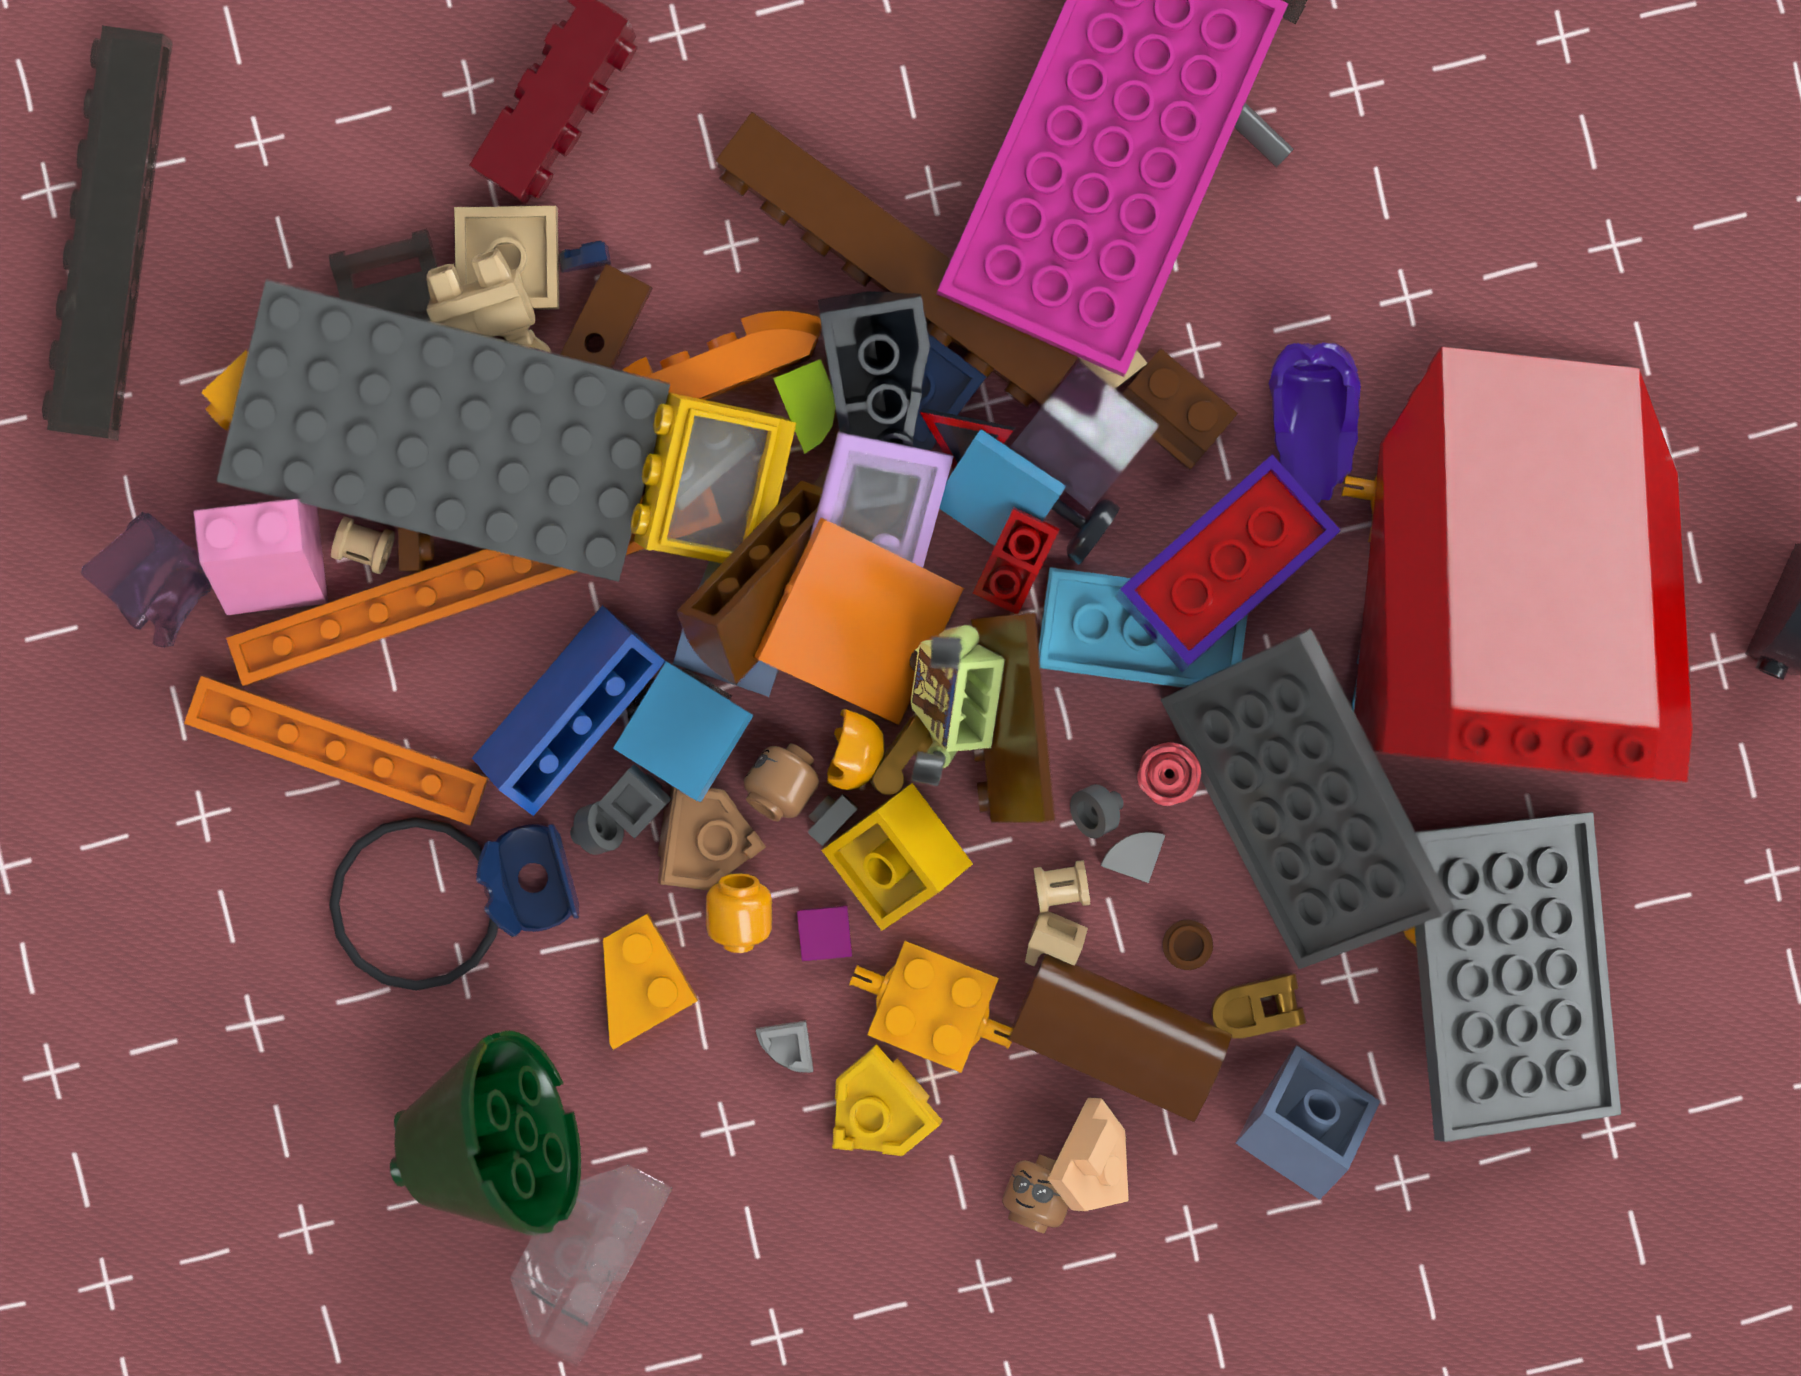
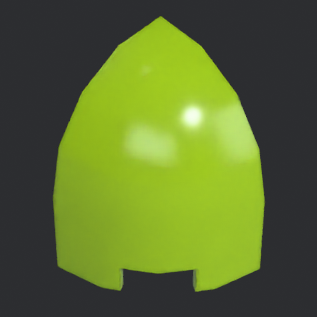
[773,359,836,454]

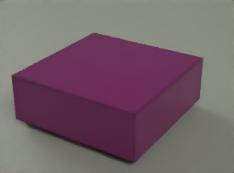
[797,905,852,961]

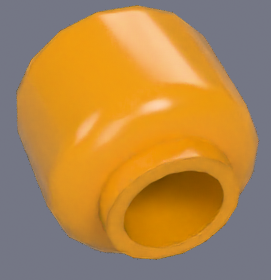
[706,873,772,953]

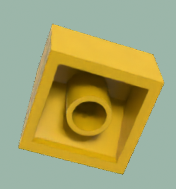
[821,783,973,931]

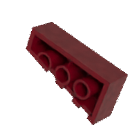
[469,0,637,205]

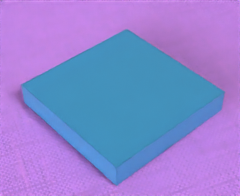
[939,429,1066,546]
[613,661,754,802]

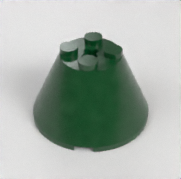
[390,1031,581,1236]

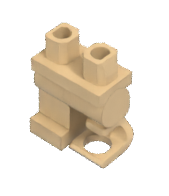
[426,249,551,352]

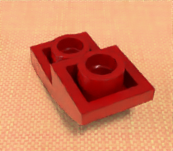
[973,507,1060,614]

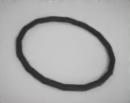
[329,817,498,991]

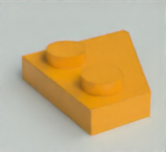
[603,913,699,1050]

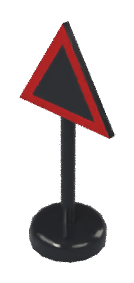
[919,408,1120,565]

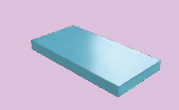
[1038,567,1248,688]

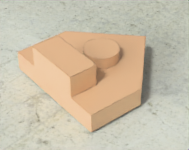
[1048,1098,1129,1211]

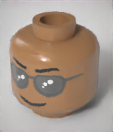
[744,743,819,822]
[1002,1154,1069,1234]

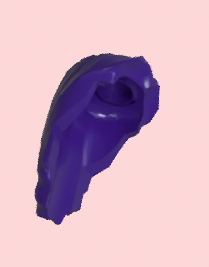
[1268,343,1361,504]

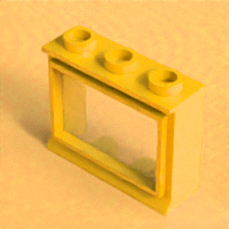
[631,392,796,563]

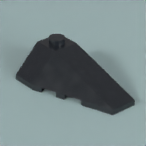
[818,291,930,510]

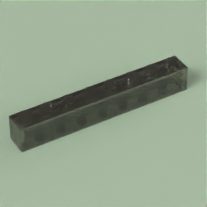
[42,25,173,441]

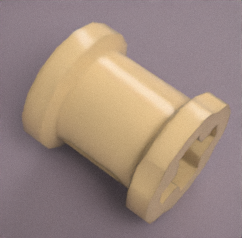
[331,516,395,574]
[1033,860,1091,913]

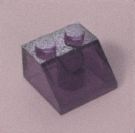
[1010,361,1159,511]

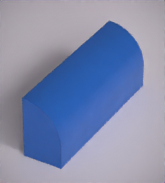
[472,605,666,816]

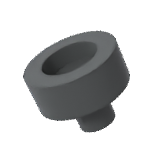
[1070,784,1124,839]
[570,801,624,855]

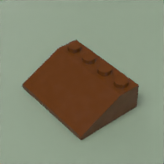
[971,612,1055,823]

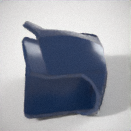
[476,824,579,937]

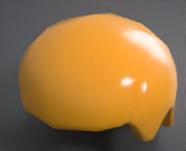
[827,709,884,790]

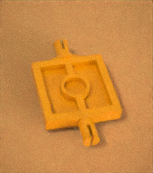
[849,941,1012,1073]

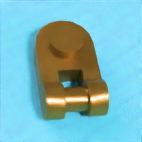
[870,713,933,795]
[1211,973,1306,1039]

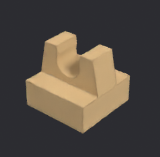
[1025,911,1088,966]

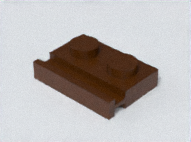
[1112,348,1238,471]

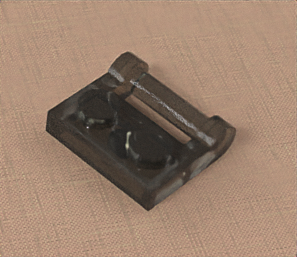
[329,229,438,321]

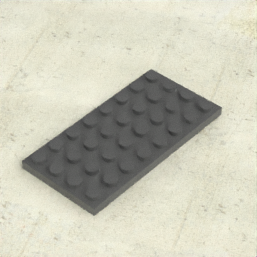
[217,279,670,582]

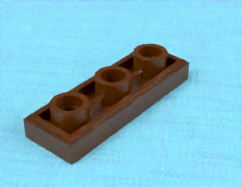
[560,264,653,368]

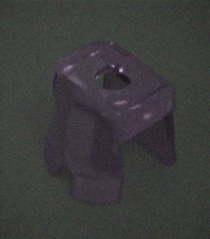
[81,512,212,648]

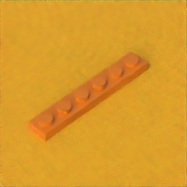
[184,676,489,825]

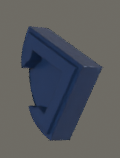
[558,240,611,273]

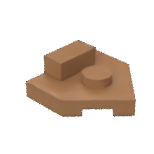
[657,785,766,890]

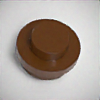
[1162,919,1213,970]

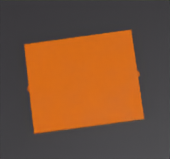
[754,517,964,725]

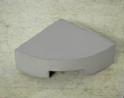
[1100,832,1165,883]
[756,1021,814,1073]

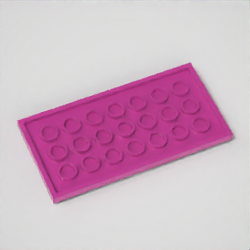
[937,0,1288,377]

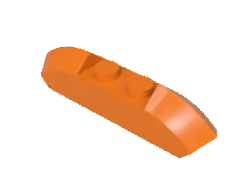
[621,311,822,400]

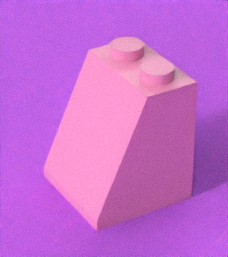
[194,499,328,615]

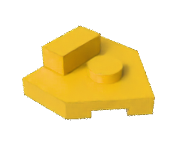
[832,1044,943,1156]

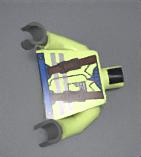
[910,625,1005,786]

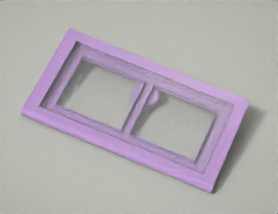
[810,432,953,568]

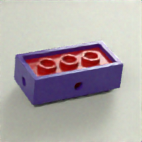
[1115,454,1341,672]

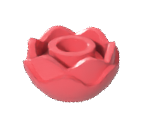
[1137,742,1201,806]

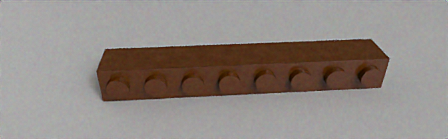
[715,112,1079,408]

